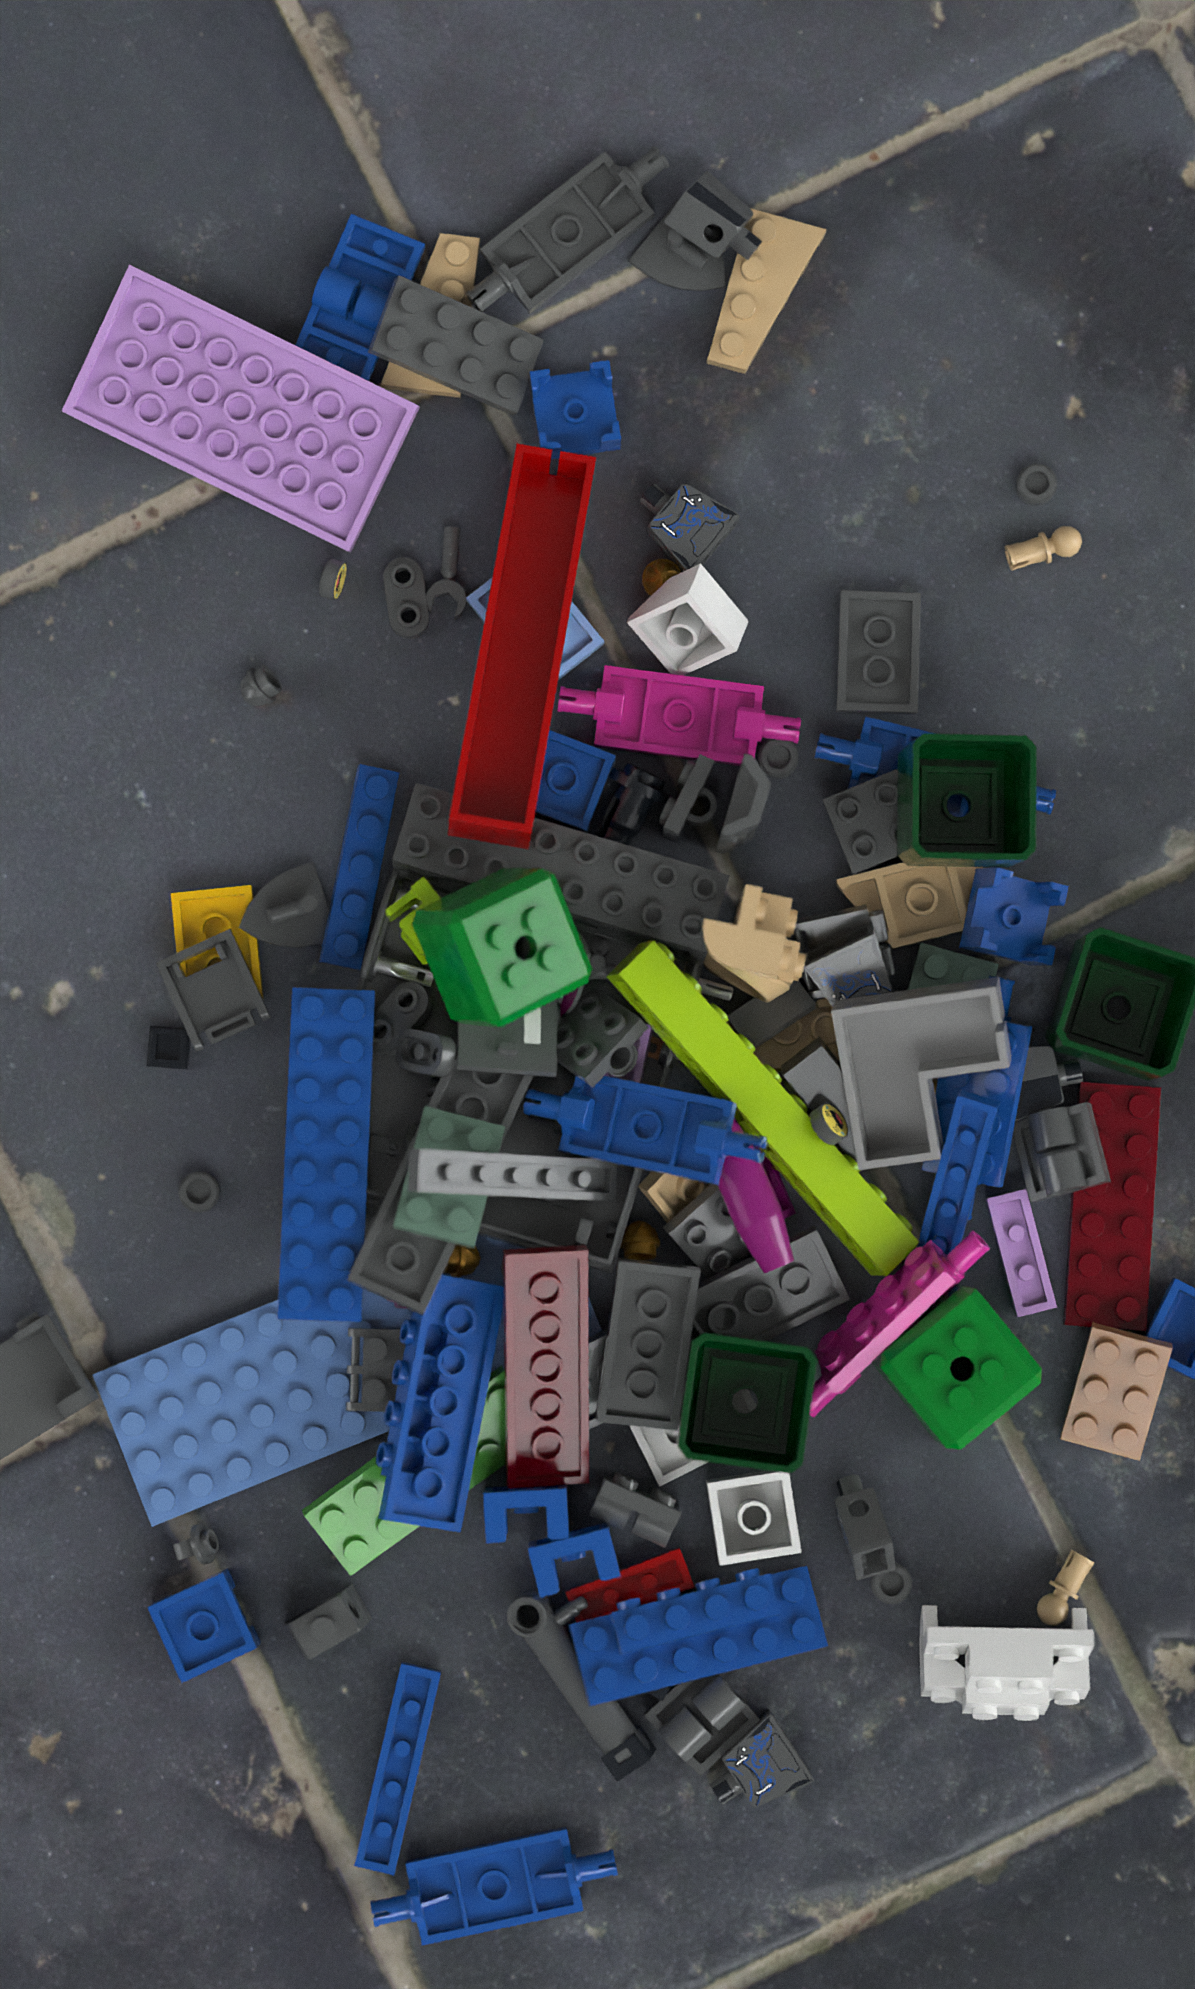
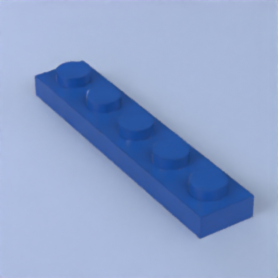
[319,764,399,970]
[917,1090,1000,1255]
[354,1662,441,1875]

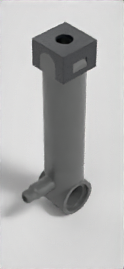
[507,1588,656,1782]

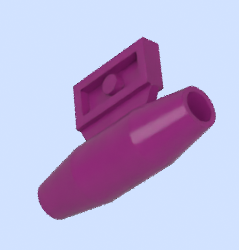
[717,1117,796,1274]

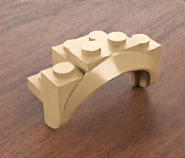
[703,884,806,1003]

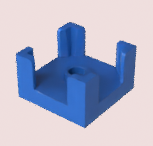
[530,360,621,459]
[535,730,616,833]
[959,867,1069,966]
[483,1485,569,1543]
[528,1522,621,1597]
[147,1568,261,1683]

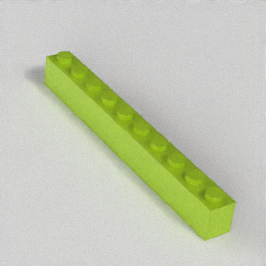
[606,940,919,1276]

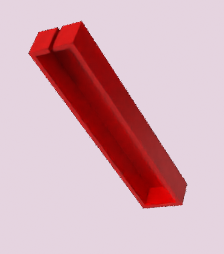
[447,443,596,850]

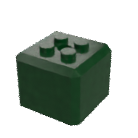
[897,733,1037,868]
[1045,927,1195,1081]
[677,1333,817,1473]

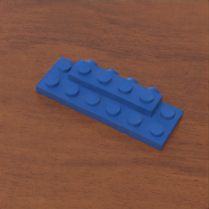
[376,1275,504,1533]
[569,1566,828,1707]

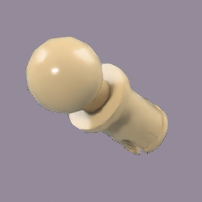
[1005,526,1082,571]
[1037,1549,1094,1626]

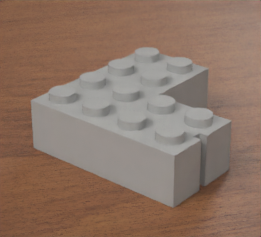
[831,977,1012,1170]

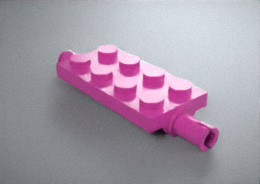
[558,665,801,766]
[810,1230,990,1417]

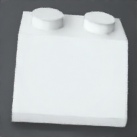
[627,563,749,675]

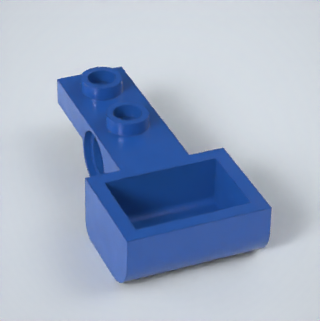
[1144,1278,1195,1379]

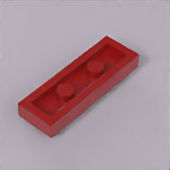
[565,1547,694,1623]

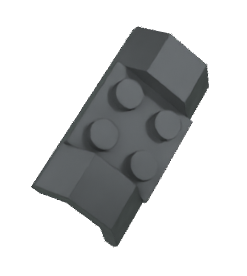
[715,754,771,854]

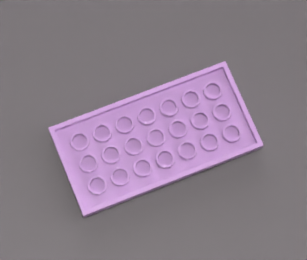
[62,265,420,552]

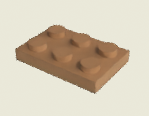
[1060,1322,1172,1461]

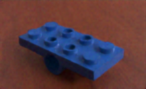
[295,214,425,381]

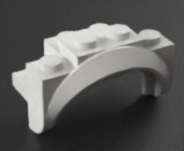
[920,1605,1094,1721]

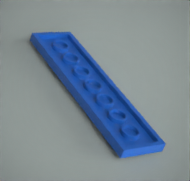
[277,988,376,1322]

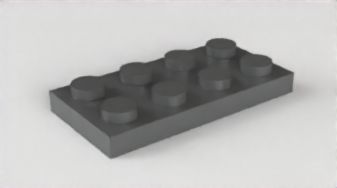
[368,275,544,416]
[595,1258,700,1430]

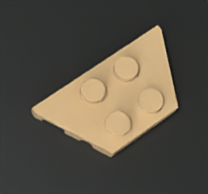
[836,862,983,949]

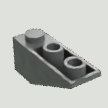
[781,1036,858,1164]

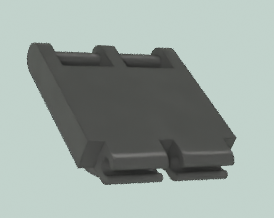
[794,904,895,999]
[346,1328,405,1412]

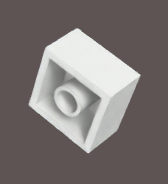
[705,1470,802,1565]

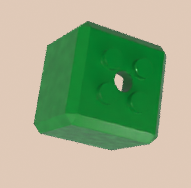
[412,868,592,1027]
[871,1284,1042,1450]

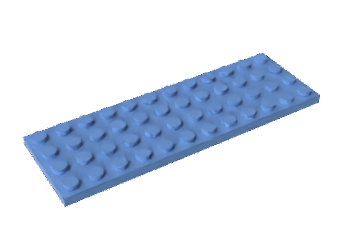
[92,1235,602,1527]

